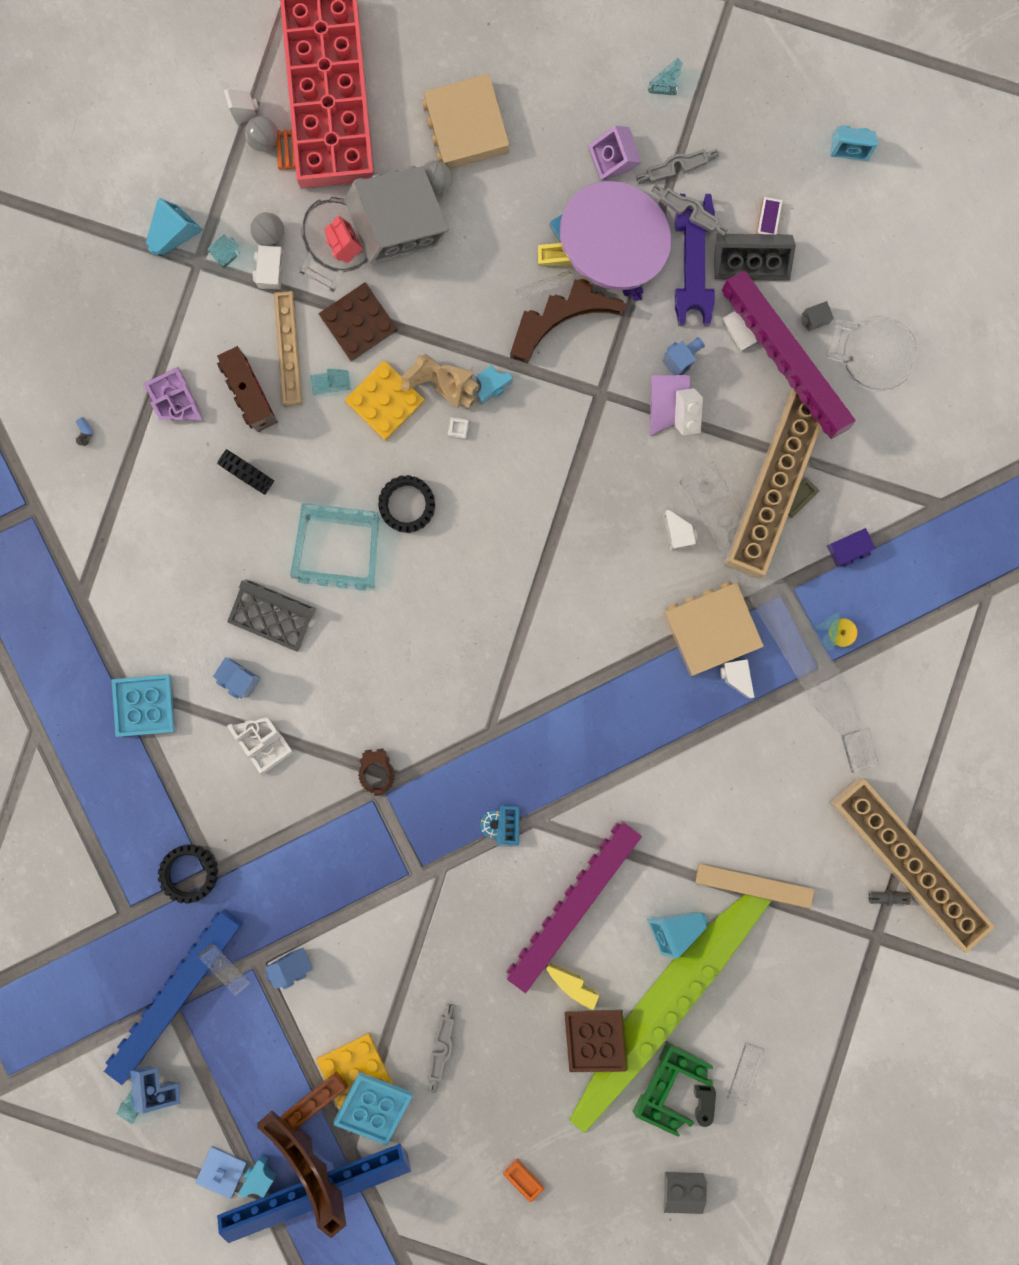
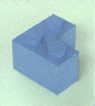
[213,657,261,699]
[130,1066,181,1113]

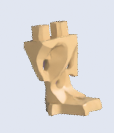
[401,354,479,408]

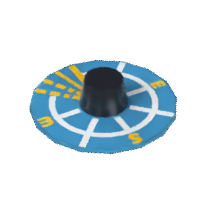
[480,810,509,839]

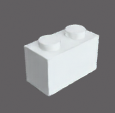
[253,245,284,290]
[675,388,703,435]

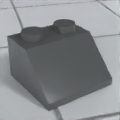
[664,1172,707,1214]

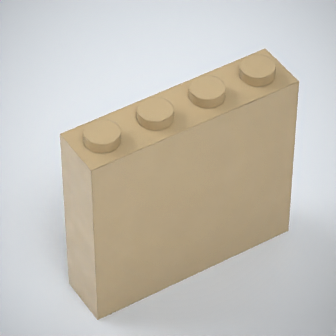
[421,74,510,169]
[664,581,764,676]

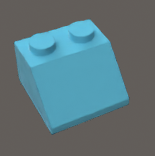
[830,126,878,161]

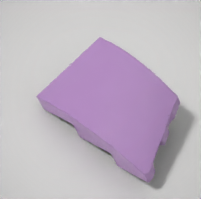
[144,367,203,420]
[650,375,690,436]

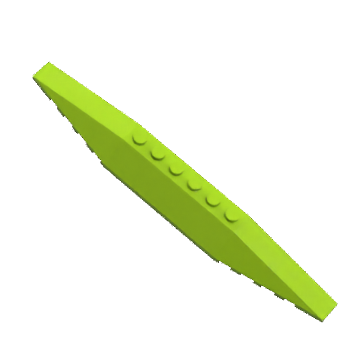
[569,894,772,1133]

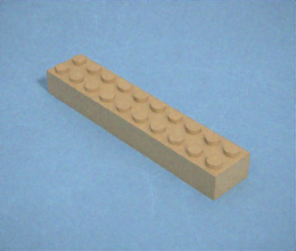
[724,389,821,579]
[830,777,995,953]

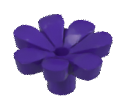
[623,287,643,301]

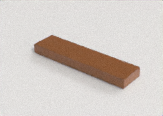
[280,1071,349,1130]

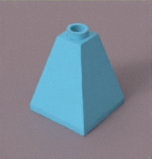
[146,198,203,256]
[647,912,708,959]

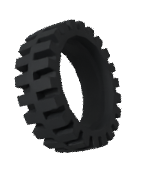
[217,449,275,495]
[378,475,435,533]
[158,844,218,904]

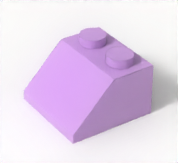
[588,126,642,180]

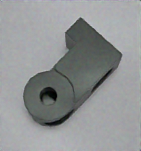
[694,1085,716,1127]

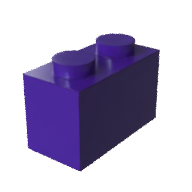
[827,528,876,567]

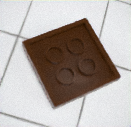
[318,282,398,361]
[564,1009,628,1072]

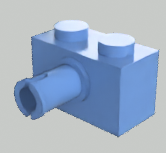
[663,337,705,375]
[265,948,313,989]

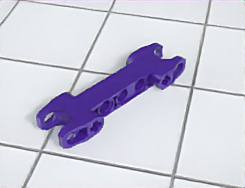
[675,194,715,326]

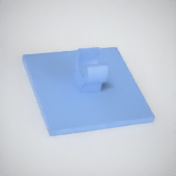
[195,1146,247,1199]

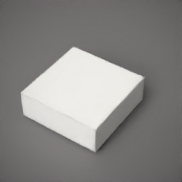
[448,417,469,440]

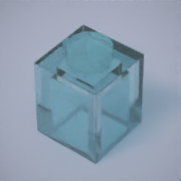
[207,234,240,269]

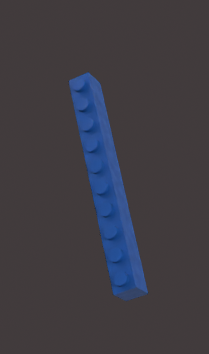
[103,910,243,1085]
[217,1144,411,1243]

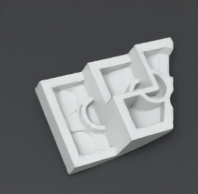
[227,717,294,775]

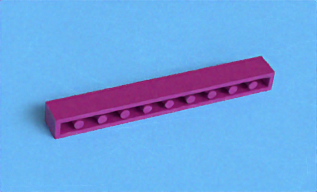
[722,271,856,439]
[506,821,642,994]

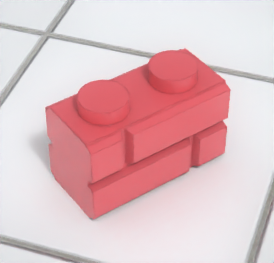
[324,216,362,263]

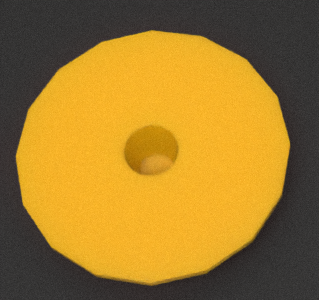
[829,619,857,647]

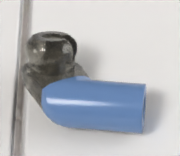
[76,417,93,446]

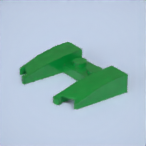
[632,1042,713,1137]

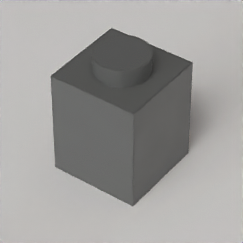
[801,301,834,332]

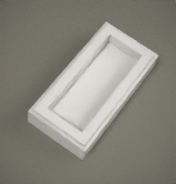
[722,311,757,352]

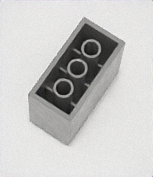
[344,166,449,263]

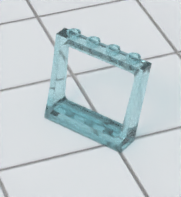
[290,503,379,591]

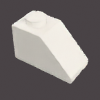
[224,89,259,125]
[663,510,698,550]
[720,659,754,698]

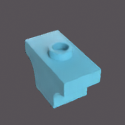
[476,365,513,404]
[238,1154,276,1199]

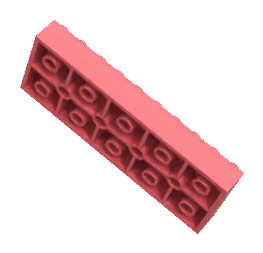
[280,0,375,189]

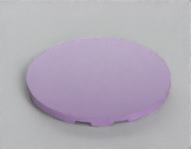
[559,181,671,290]

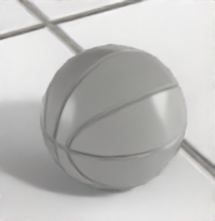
[245,116,278,152]
[423,160,452,196]
[251,212,284,246]

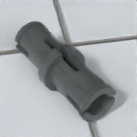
[868,890,911,906]

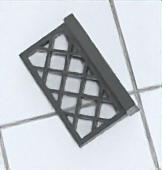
[227,579,316,652]

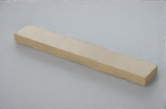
[274,291,302,406]
[695,864,814,909]

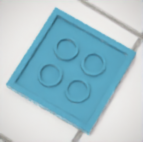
[111,675,175,737]
[334,1071,413,1145]

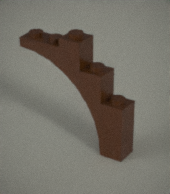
[510,279,627,364]
[257,1111,346,1238]

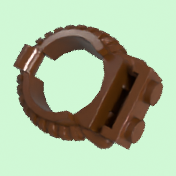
[358,748,395,796]

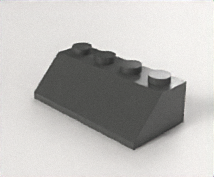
[714,234,796,280]

